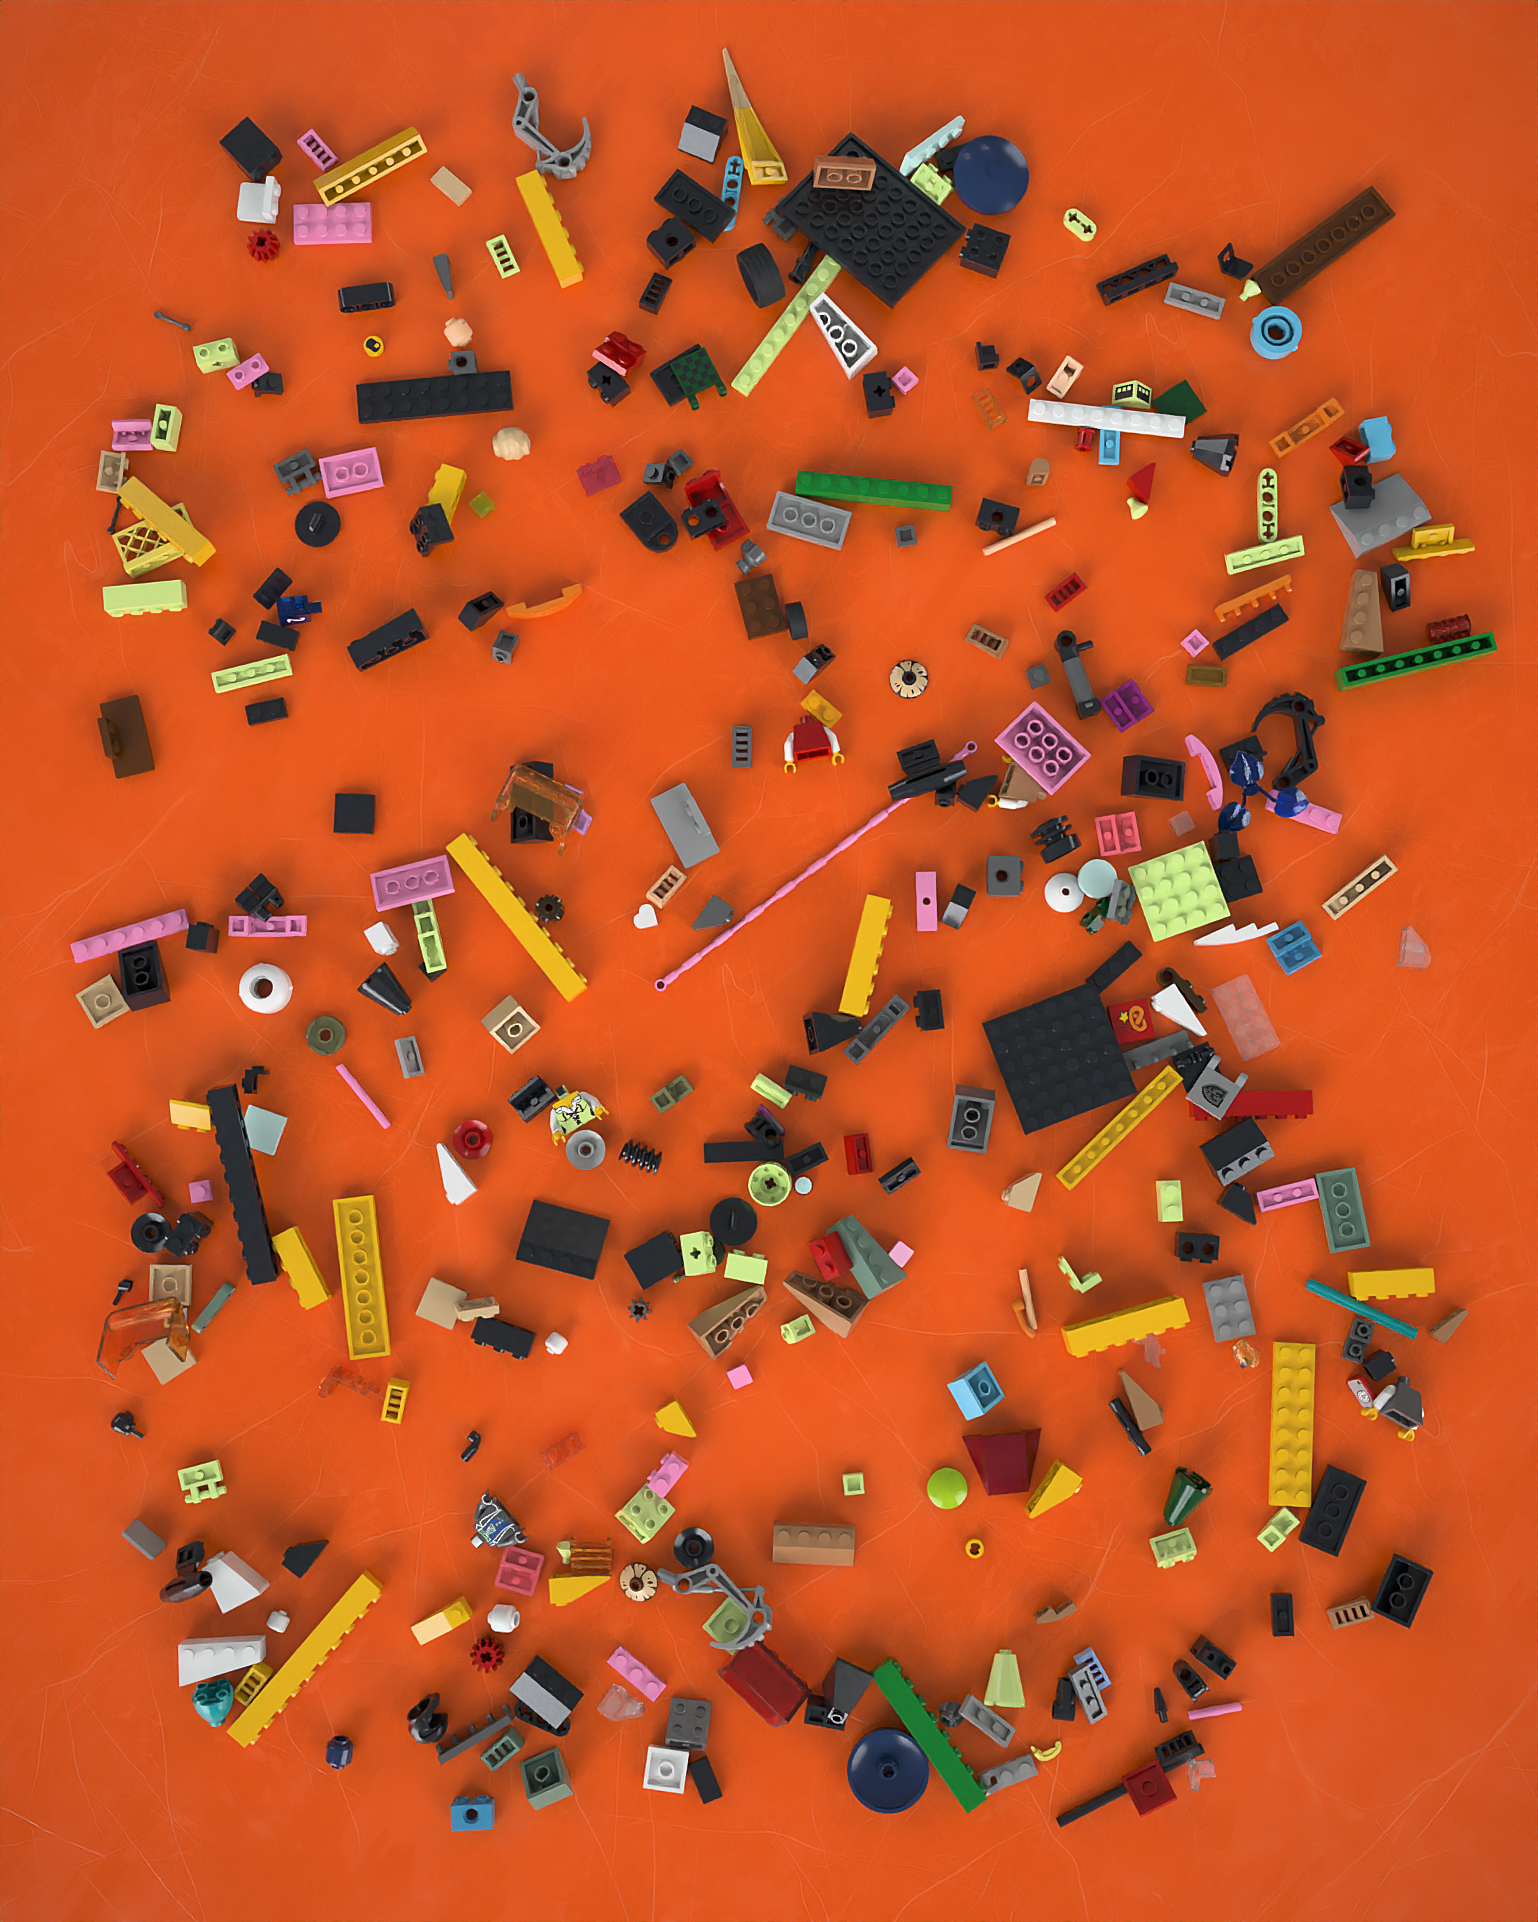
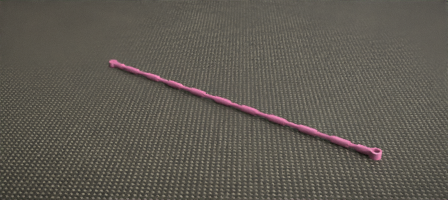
[655,741,977,992]

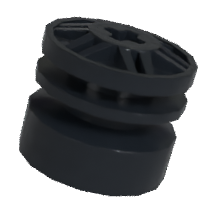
[1030,815,1082,864]

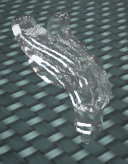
[1130,1334,1166,1369]

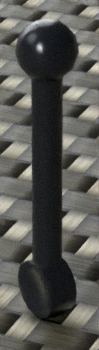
[107,496,122,534]

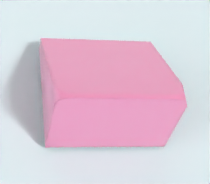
[887,1239,914,1267]
[727,1363,753,1390]

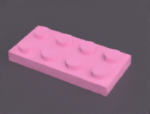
[294,202,372,245]
[370,855,455,912]

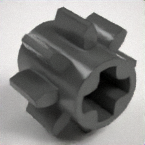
[627,1297,652,1323]
[938,1701,964,1727]

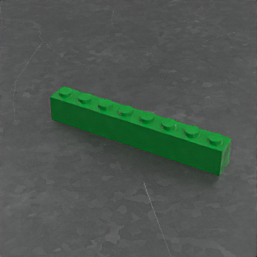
[795,470,953,512]
[1334,631,1498,692]
[870,1656,987,1814]

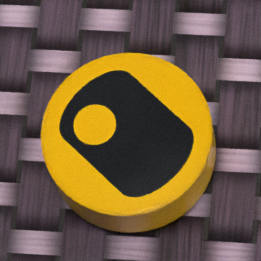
[364,336,384,357]

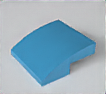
[1266,920,1322,976]

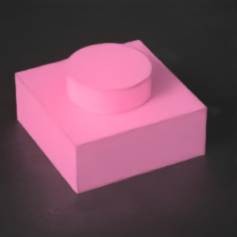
[891,366,919,395]
[1180,629,1209,657]
[189,1180,214,1203]

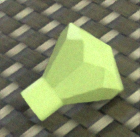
[1239,279,1261,302]
[1127,497,1148,519]
[556,1540,576,1564]

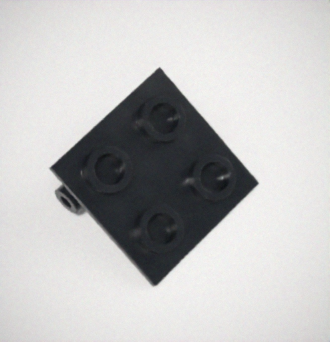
[1171,1041,1222,1093]

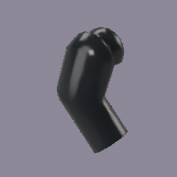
[713,1237,726,1265]
[461,1431,482,1462]

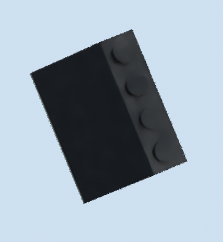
[515,1200,610,1280]

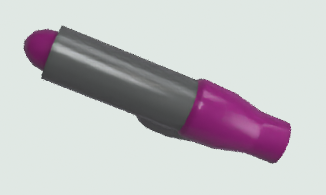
[757,1104,785,1136]

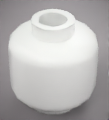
[488,1604,520,1632]

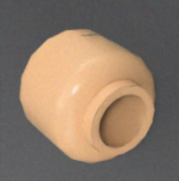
[444,317,473,348]

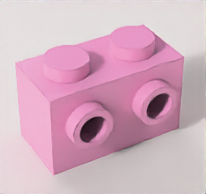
[647,1450,689,1498]

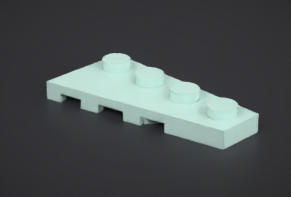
[899,115,965,178]

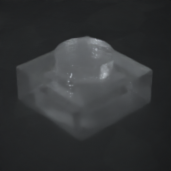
[1168,810,1196,837]

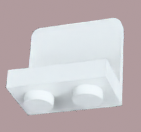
[237,176,281,224]

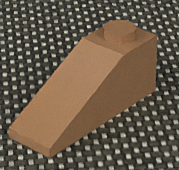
[1117,1369,1165,1431]

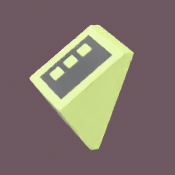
[1111,380,1152,409]

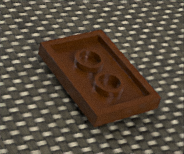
[734,574,786,640]

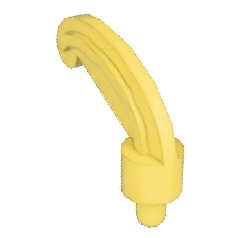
[1031,1741,1061,1761]

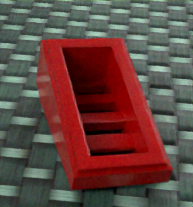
[1044,572,1087,612]

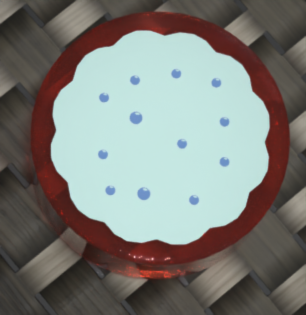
[793,1175,813,1196]

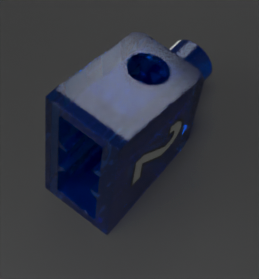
[275,595,323,627]

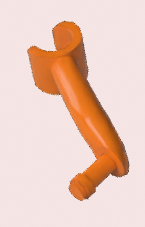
[1011,1298,1036,1340]

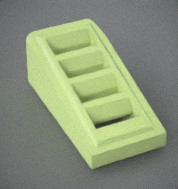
[486,234,520,279]

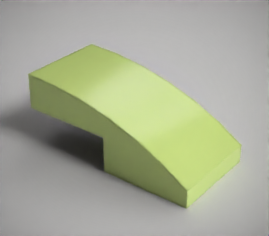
[1257,1506,1300,1552]

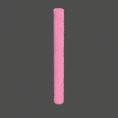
[336,1063,391,1129]

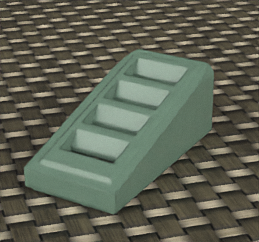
[480,1727,525,1772]

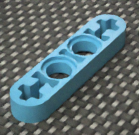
[721,156,744,231]

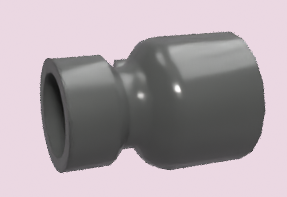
[735,539,767,575]

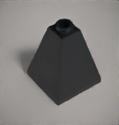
[803,1012,862,1055]
[822,1657,874,1724]

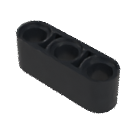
[338,282,395,313]

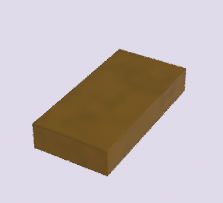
[1186,664,1227,688]

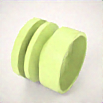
[748,1162,792,1206]

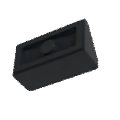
[253,568,293,610]

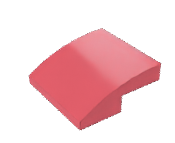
[1095,811,1142,857]
[494,1546,545,1597]

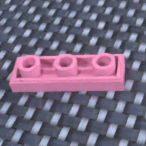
[916,872,937,931]

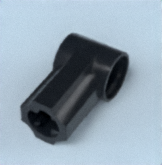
[1052,1677,1075,1722]

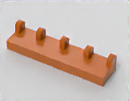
[1214,574,1292,624]

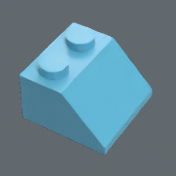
[947,1361,1005,1420]

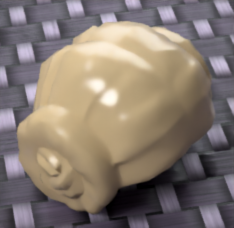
[493,427,531,461]

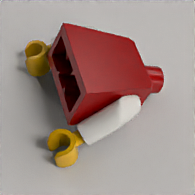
[784,715,844,773]

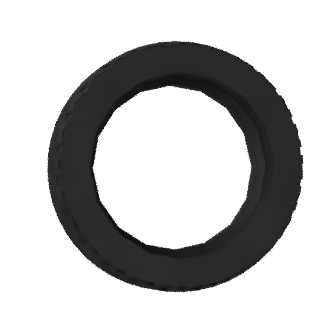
[736,243,786,308]

